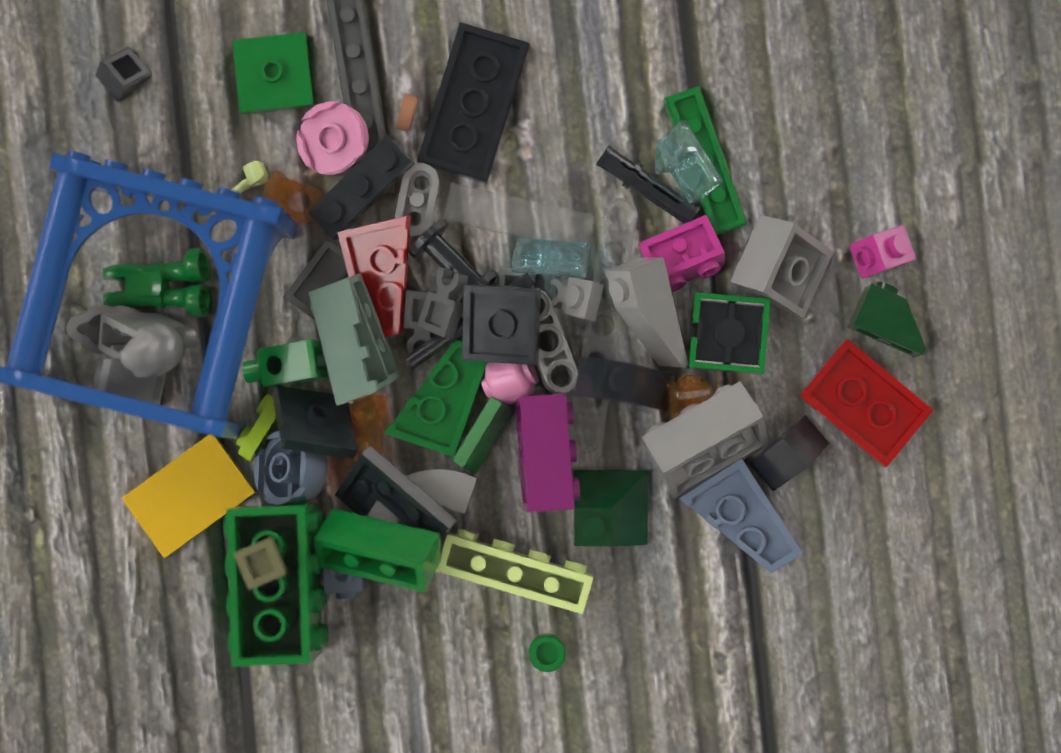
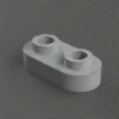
[395,163,440,238]

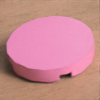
[296,101,369,176]

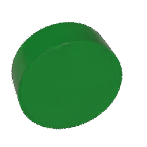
[529,633,566,672]

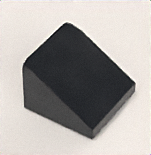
[96,47,152,102]

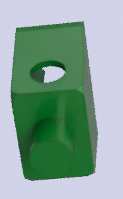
[242,339,330,388]

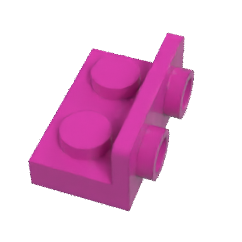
[638,215,725,292]

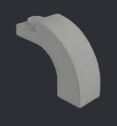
[368,469,478,524]

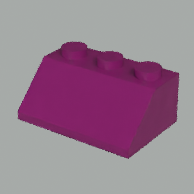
[515,394,580,512]

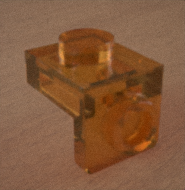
[667,375,713,421]

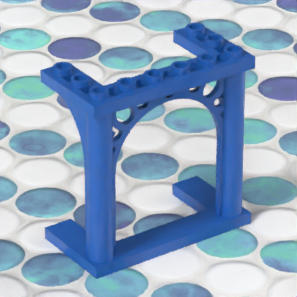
[0,150,298,439]

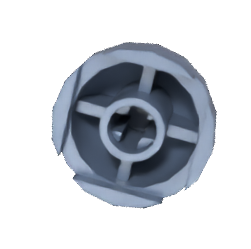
[254,431,328,506]

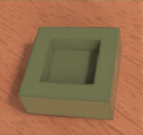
[234,537,288,590]

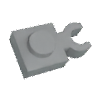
[550,277,604,321]

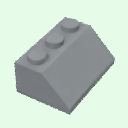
[641,381,769,499]

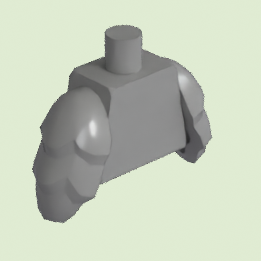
[66,305,196,377]

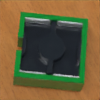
[687,292,770,375]

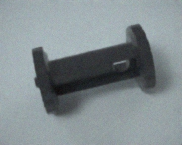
[409,218,499,302]

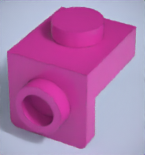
[849,225,916,279]

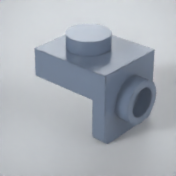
[323,568,367,599]

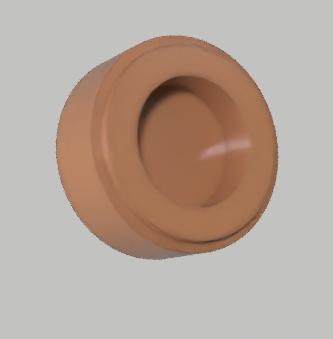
[396,93,419,132]

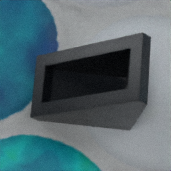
[749,415,829,491]

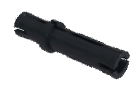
[596,145,700,224]

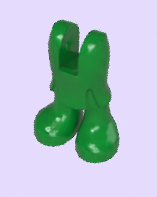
[102,248,210,318]

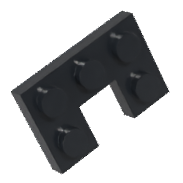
[335,446,457,542]

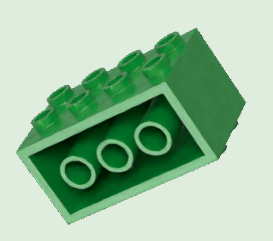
[224,503,329,667]

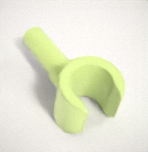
[232,161,268,194]

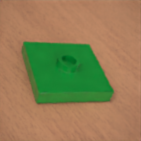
[232,32,315,115]

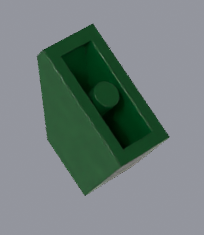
[847,282,926,357]

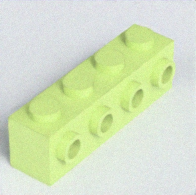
[436,528,594,614]

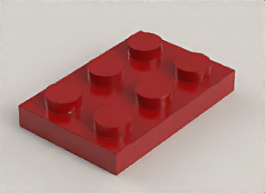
[798,339,934,467]

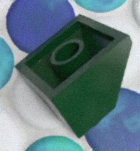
[573,470,648,547]

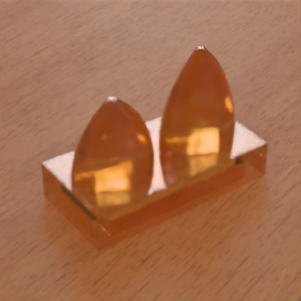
[343,395,388,468]

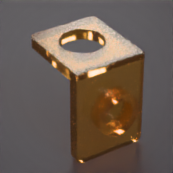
[263,170,322,225]

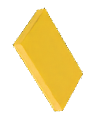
[121,435,257,558]

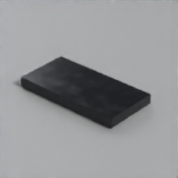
[417,22,530,184]

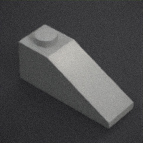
[606,257,688,367]

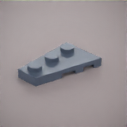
[679,458,803,573]

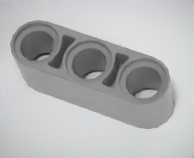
[535,290,578,394]

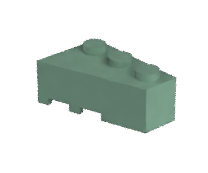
[308,273,401,406]

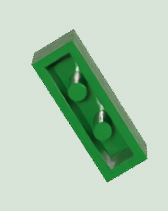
[314,509,441,593]

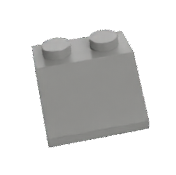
[730,215,833,319]

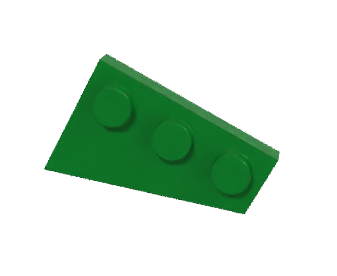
[384,340,488,457]

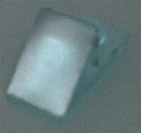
[655,121,723,204]

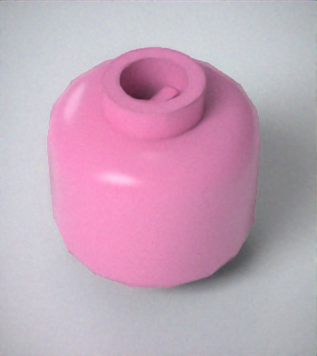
[481,362,539,406]

